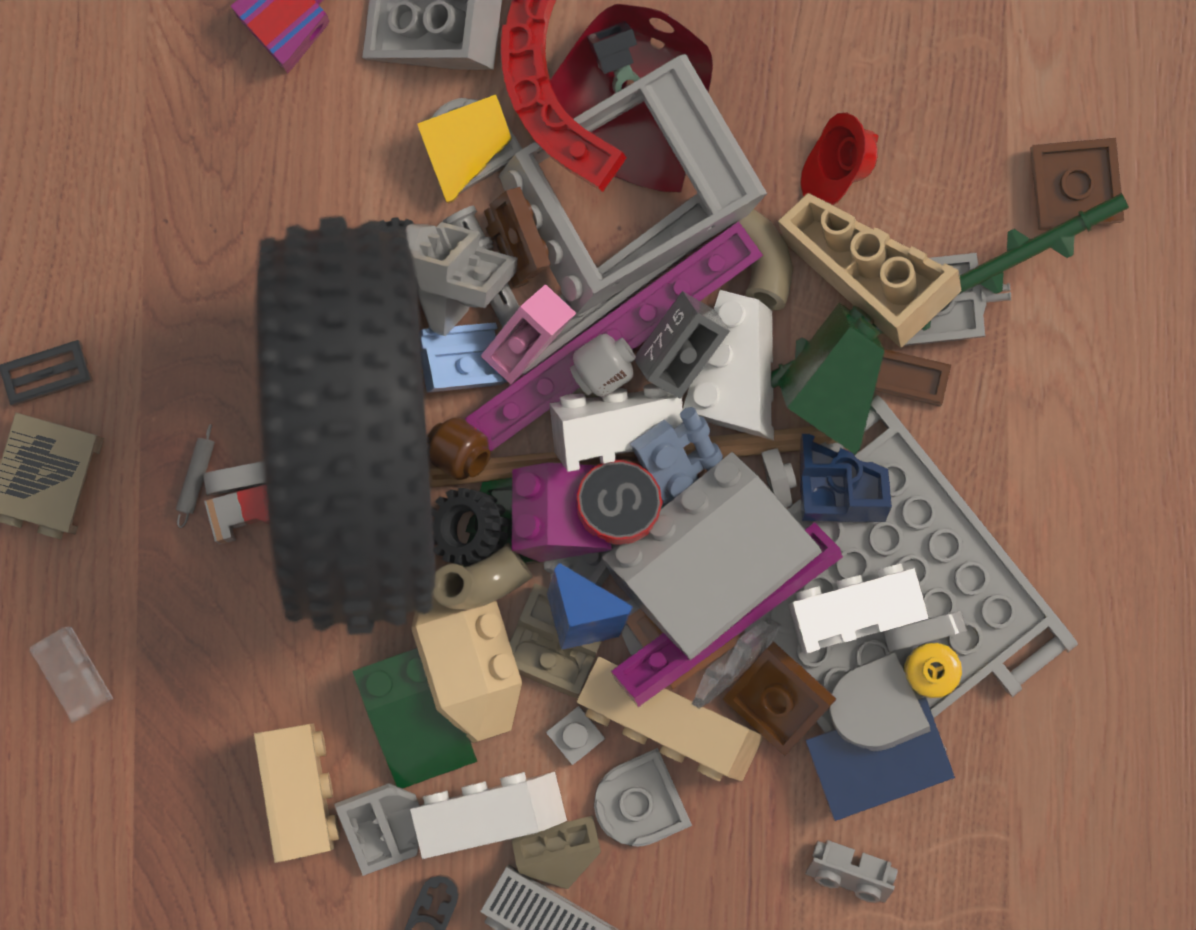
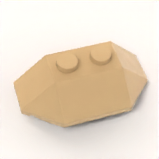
[411,596,522,743]

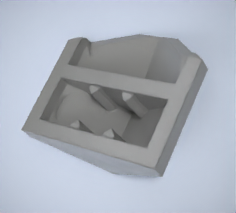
[334,783,420,876]

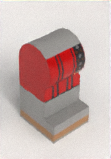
[204,485,268,545]

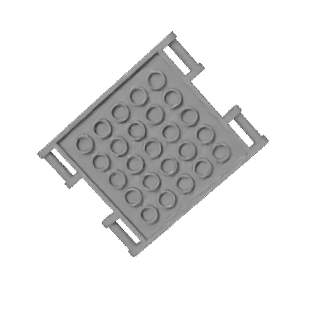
[743,395,1078,751]

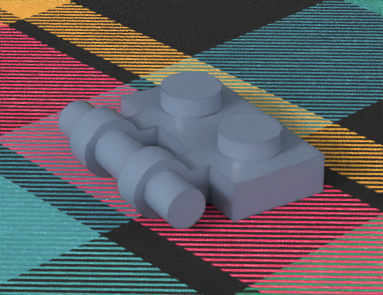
[630,407,723,506]

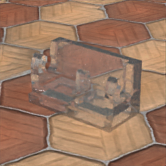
[29,627,113,723]

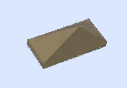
[511,815,601,889]

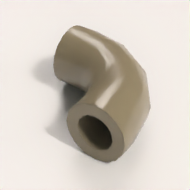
[722,209,793,310]
[433,543,533,610]

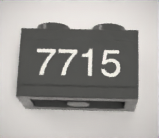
[635,291,730,399]

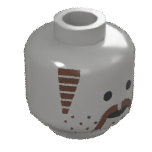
[570,334,636,397]

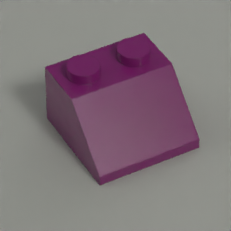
[512,462,612,562]

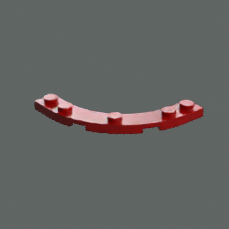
[501,0,627,192]

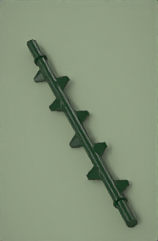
[771,193,1129,389]

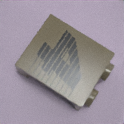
[0,412,104,540]

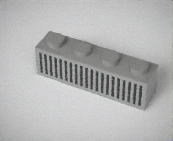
[480,865,619,930]

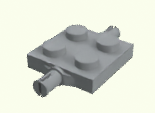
[904,253,1011,346]

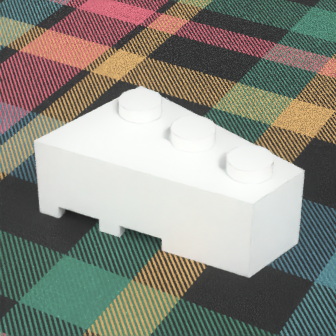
[683,290,774,441]
[550,383,683,472]
[788,563,928,653]
[410,772,567,859]

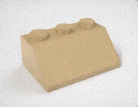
[254,723,340,863]

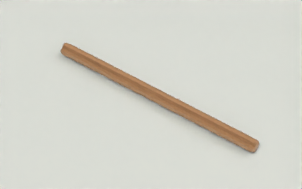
[428,426,837,487]

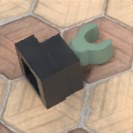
[587,21,640,94]

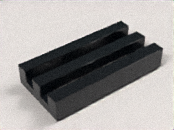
[0,340,93,406]

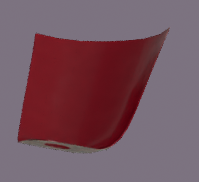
[550,4,713,193]

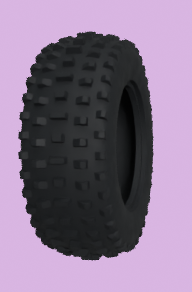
[255,216,435,635]

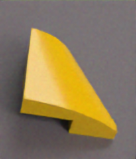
[417,95,512,204]

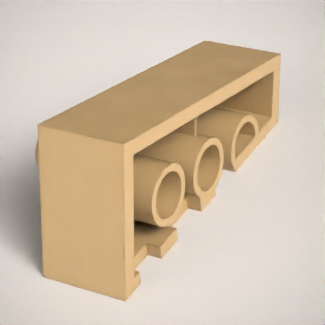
[778,193,962,348]
[576,656,763,782]

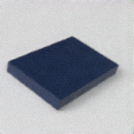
[805,697,955,821]

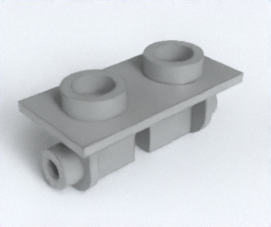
[805,840,898,903]

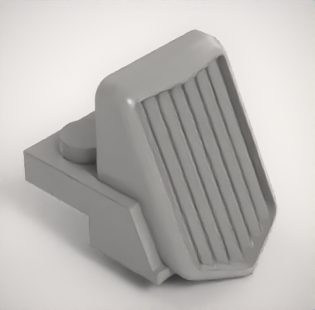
[406,222,518,336]

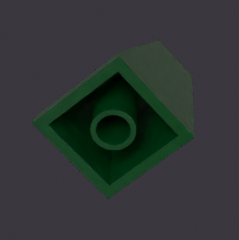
[778,302,884,454]

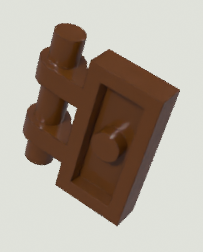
[483,187,551,288]

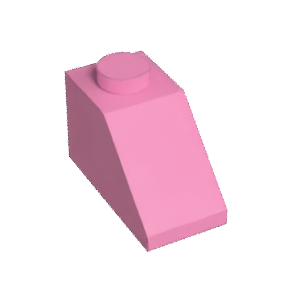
[481,284,576,384]

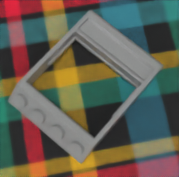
[498,54,767,315]

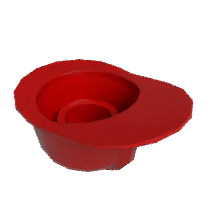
[800,112,878,205]

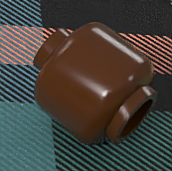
[427,417,491,480]

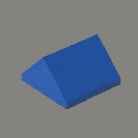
[547,563,633,650]

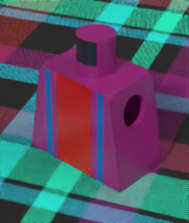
[230,0,330,73]

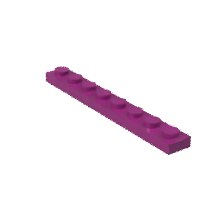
[465,221,763,452]

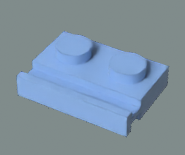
[419,323,507,393]

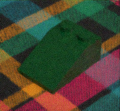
[352,648,478,789]

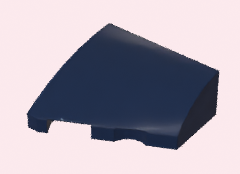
[800,434,892,522]

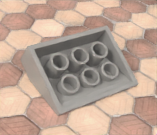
[362,0,502,70]
[602,452,822,660]

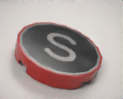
[576,460,662,545]

